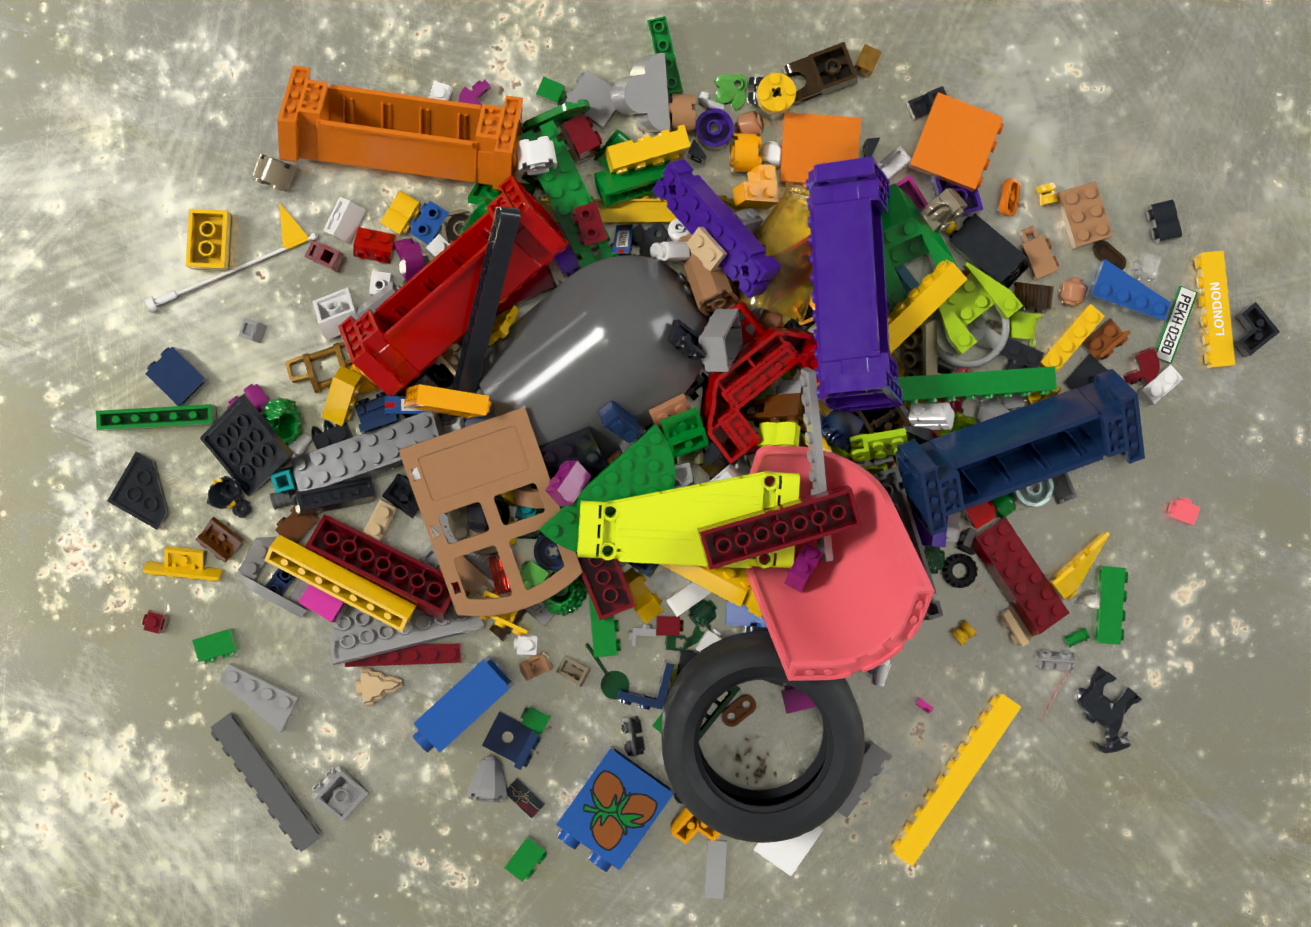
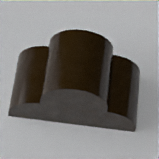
[853,407,910,434]

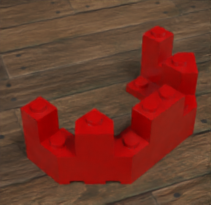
[700,327,819,464]

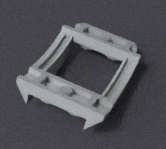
[236,537,309,618]

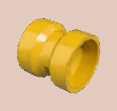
[1036,183,1059,206]
[950,620,977,646]

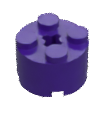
[695,108,734,150]

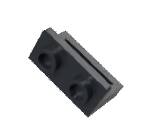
[667,319,706,360]
[382,473,420,519]

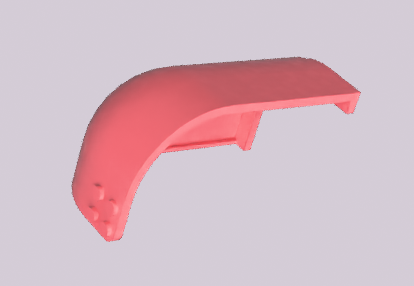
[746,446,935,681]

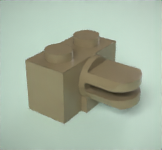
[920,188,968,232]

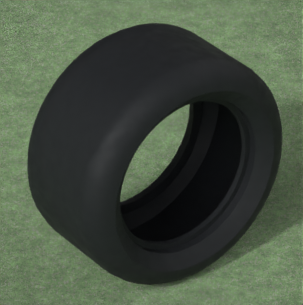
[661,631,865,843]

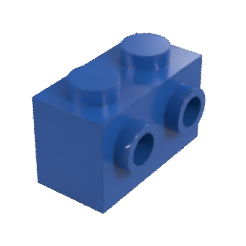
[409,201,449,245]

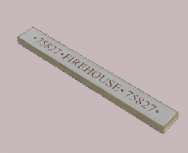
[431,513,555,627]

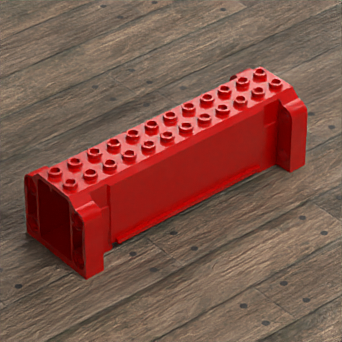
[338,174,569,397]

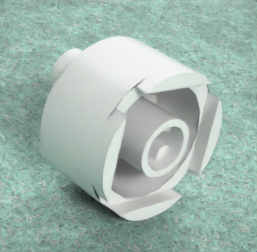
[515,136,557,175]

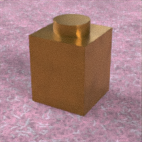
[854,44,882,76]

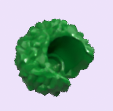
[260,398,302,445]
[542,569,588,617]

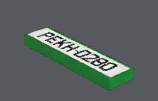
[1155,286,1198,364]

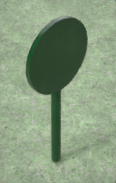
[585,643,629,700]

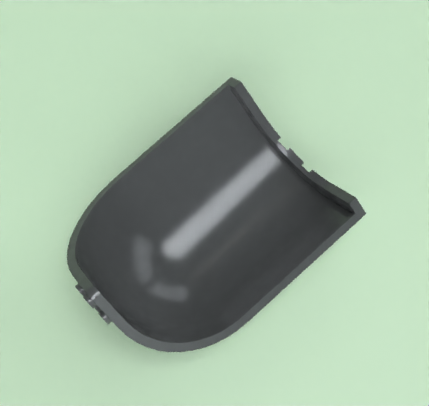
[479,255,709,459]

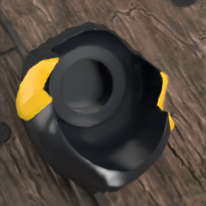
[206,476,242,509]

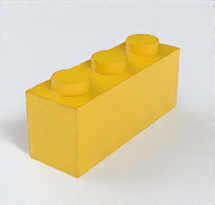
[321,366,362,426]

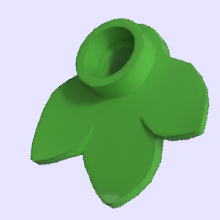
[714,74,748,110]

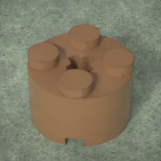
[668,94,696,133]

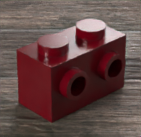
[571,202,608,248]

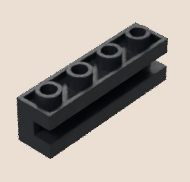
[293,478,376,517]

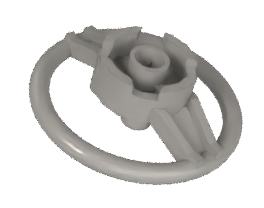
[928,309,1010,368]

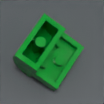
[660,407,709,458]

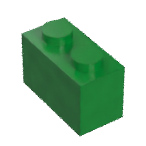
[192,628,238,664]
[504,835,547,882]

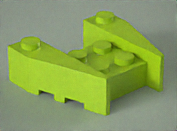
[937,262,1023,356]

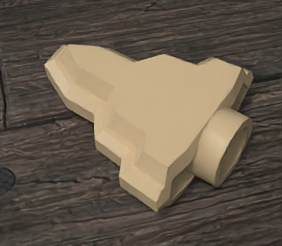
[356,668,403,706]

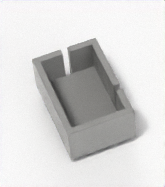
[699,309,743,372]

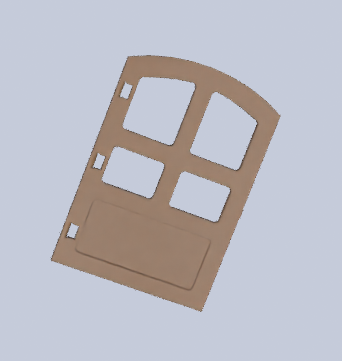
[399,407,583,616]

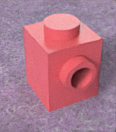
[1168,497,1200,525]

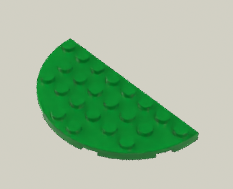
[539,424,675,555]

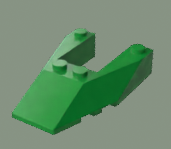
[881,183,957,312]

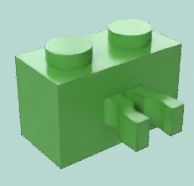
[519,560,551,589]

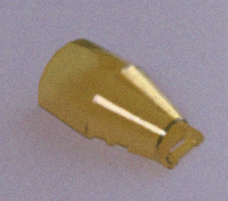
[734,182,814,323]

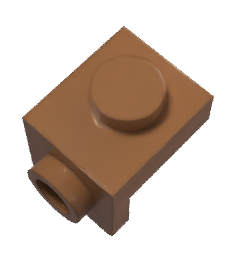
[519,651,553,681]

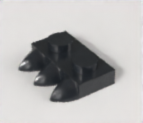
[311,420,354,450]

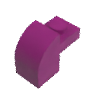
[459,80,491,108]
[394,238,424,281]

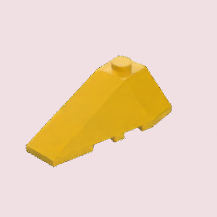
[1048,531,1110,600]

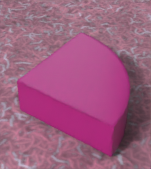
[915,697,934,714]

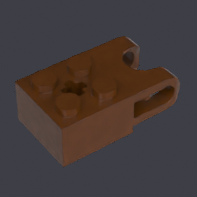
[740,393,807,431]

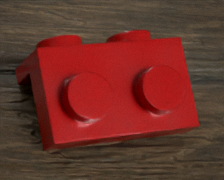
[353,227,396,263]

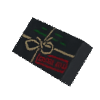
[506,778,545,819]

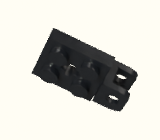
[609,223,669,258]

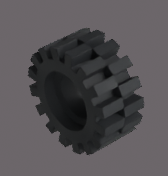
[942,553,978,588]

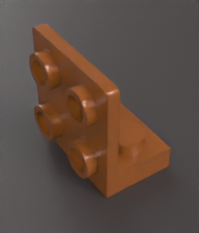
[1081,318,1131,360]

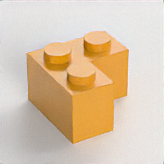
[732,164,779,209]
[670,807,721,844]

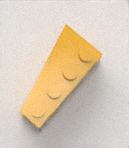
[605,125,691,175]

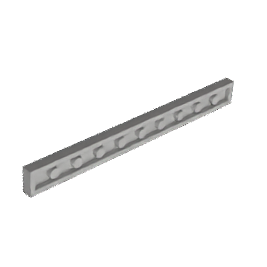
[800,368,833,562]

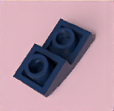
[264,568,297,596]

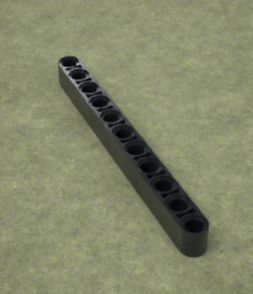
[453,206,520,394]

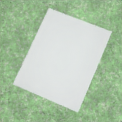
[754,826,824,876]

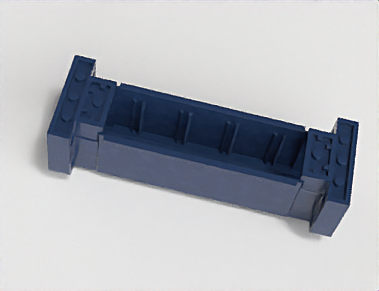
[896,369,1145,536]

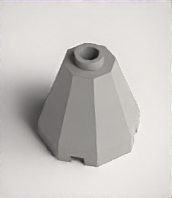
[468,757,507,803]

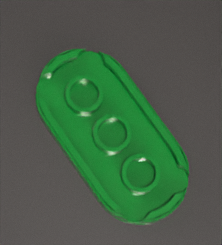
[521,99,591,134]

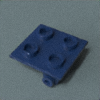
[821,409,865,454]

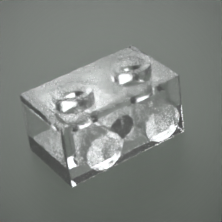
[648,568,691,600]

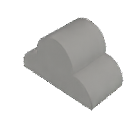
[611,53,670,133]

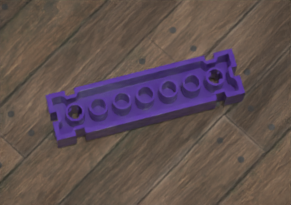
[652,159,781,298]

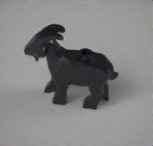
[1076,665,1142,753]

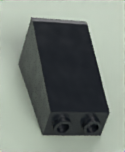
[949,213,1029,289]

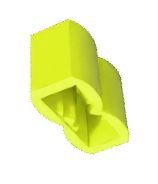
[757,422,801,448]

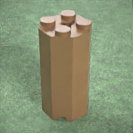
[678,233,739,316]

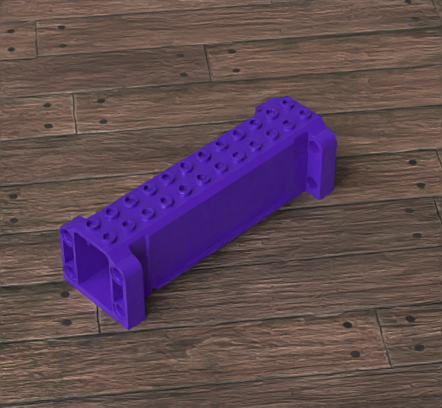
[806,156,903,412]

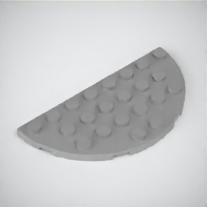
[331,590,484,666]

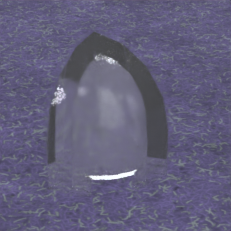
[1074,589,1100,609]

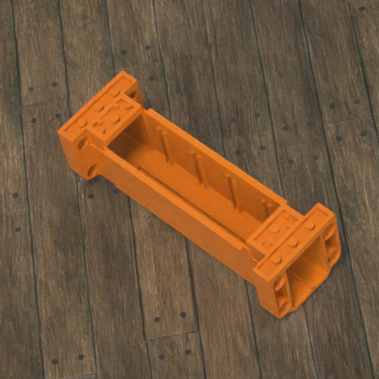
[277,66,523,191]

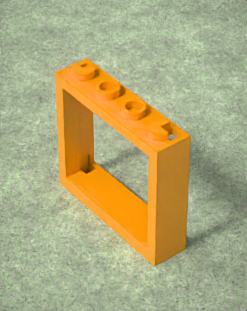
[404,384,491,418]

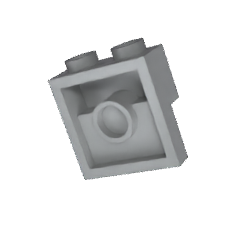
[312,766,368,822]

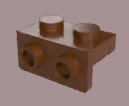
[195,517,244,563]

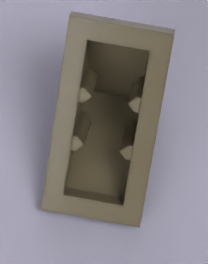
[556,655,591,687]

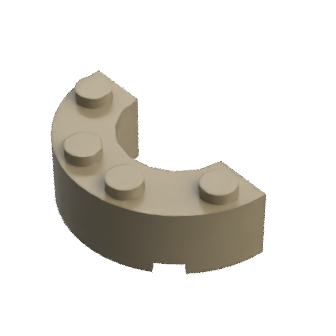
[448,505,498,556]

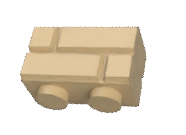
[363,499,399,542]

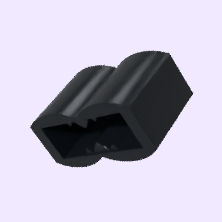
[1146,199,1182,244]

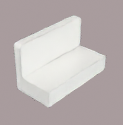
[323,197,366,244]

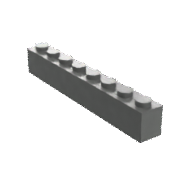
[210,712,322,852]

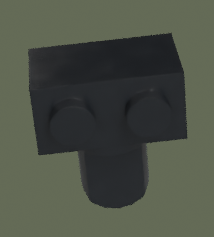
[998,338,1044,370]

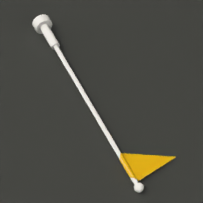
[144,202,318,313]

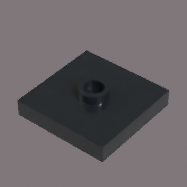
[1063,354,1107,390]

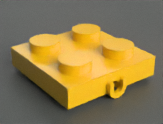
[488,305,519,346]

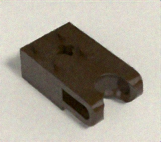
[783,42,858,104]

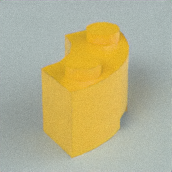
[624,567,664,624]

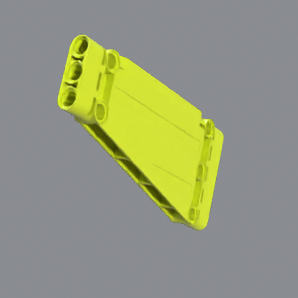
[577,471,800,568]

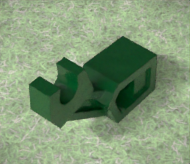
[665,624,711,652]

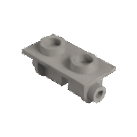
[1035,649,1076,671]

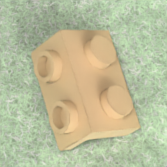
[686,227,727,271]
[1000,606,1036,647]

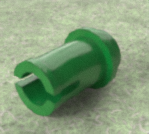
[1064,628,1090,648]

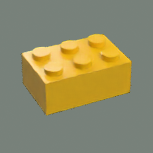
[186,209,231,271]

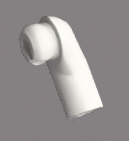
[698,91,724,110]

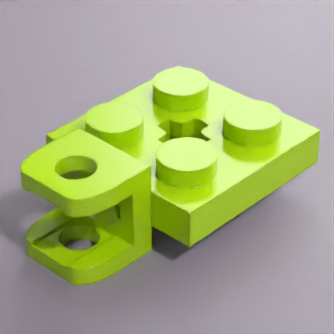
[850,428,908,462]

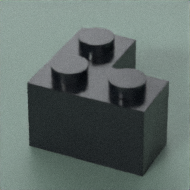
[1233,302,1280,357]

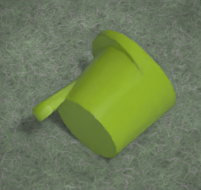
[1009,312,1042,348]

